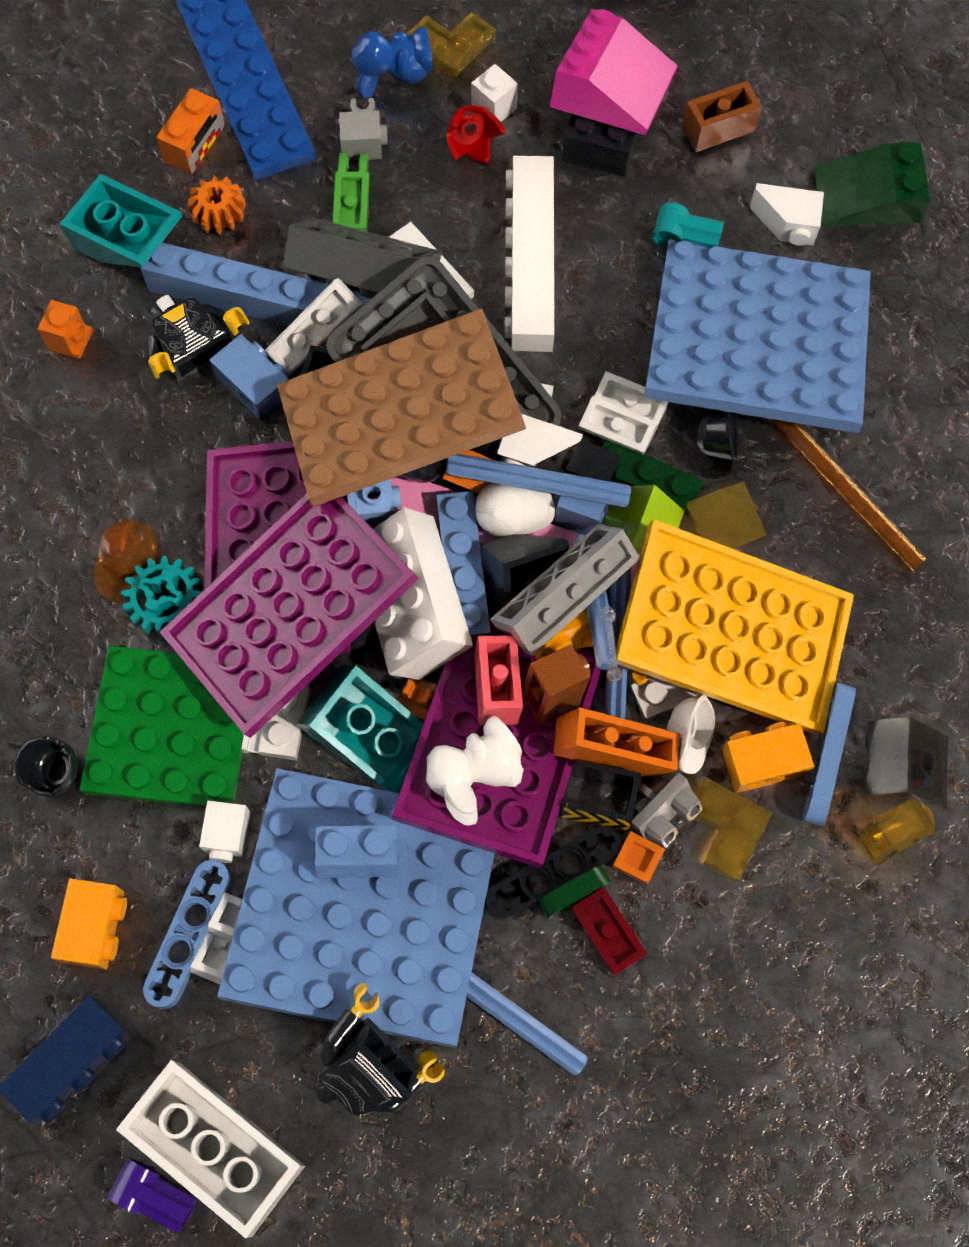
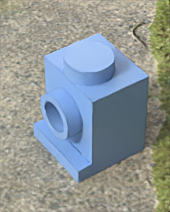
[347,479,402,525]

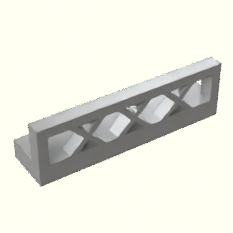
[491,524,640,656]

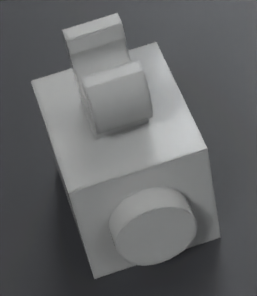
[339,98,388,160]

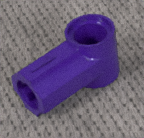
[106,1157,198,1233]

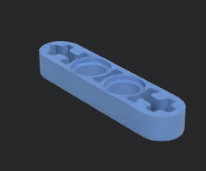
[802,682,856,826]
[143,860,231,1009]

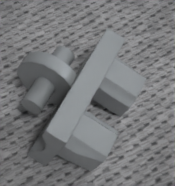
[632,772,703,848]

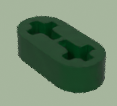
[538,865,612,919]

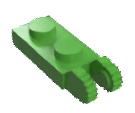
[333,153,370,231]

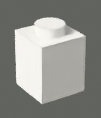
[471,64,518,122]
[199,801,251,863]

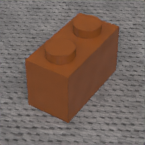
[682,81,762,152]
[522,644,591,725]

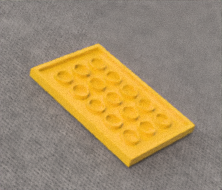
[616,519,854,735]

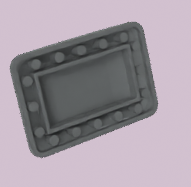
[327,257,561,497]

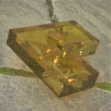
[406,12,496,78]
[695,777,773,882]

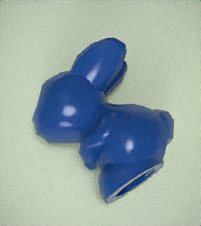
[351,27,433,99]

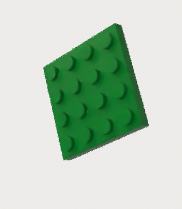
[79,646,244,808]

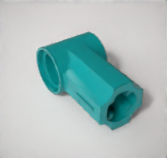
[652,202,724,248]

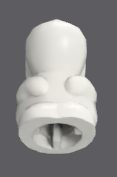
[426,715,524,826]

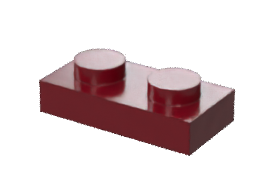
[570,887,648,977]

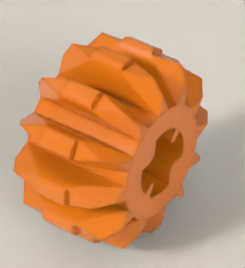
[187,174,246,235]

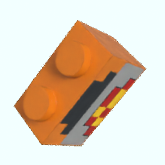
[156,88,225,175]

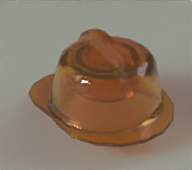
[94,519,158,603]

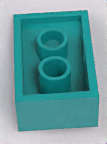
[60,174,182,268]
[296,665,424,793]

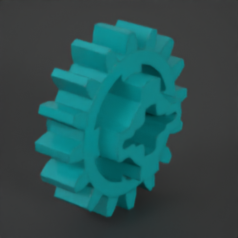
[121,556,203,637]

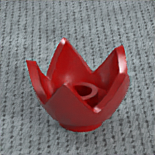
[446,104,507,164]

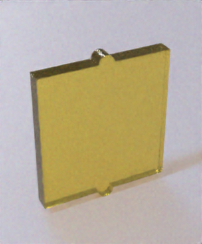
[686,481,767,549]

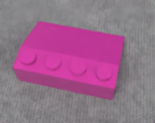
[550,9,678,135]

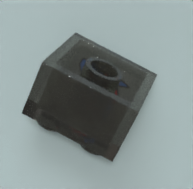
[864,716,948,810]

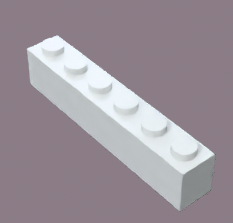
[505,156,554,352]

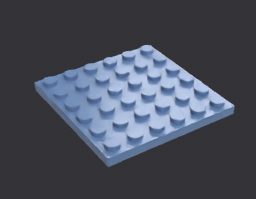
[644,239,871,433]
[217,768,494,1048]

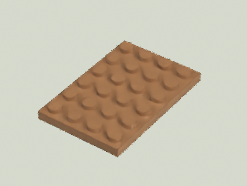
[277,308,526,507]

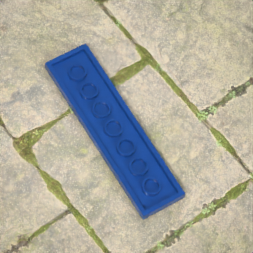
[175,0,316,181]

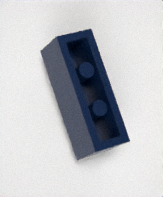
[0,995,130,1124]

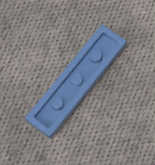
[436,491,490,638]

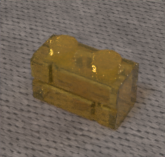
[859,798,935,866]

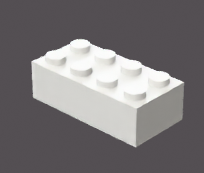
[373,507,473,680]
[116,1060,305,1238]

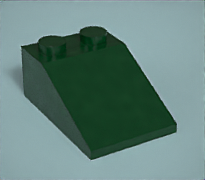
[813,142,931,227]

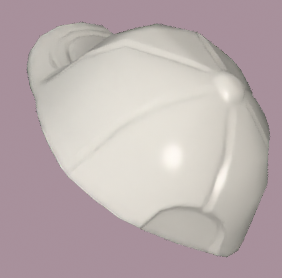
[475,483,555,537]
[667,695,715,774]

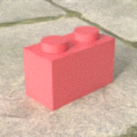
[474,635,523,726]

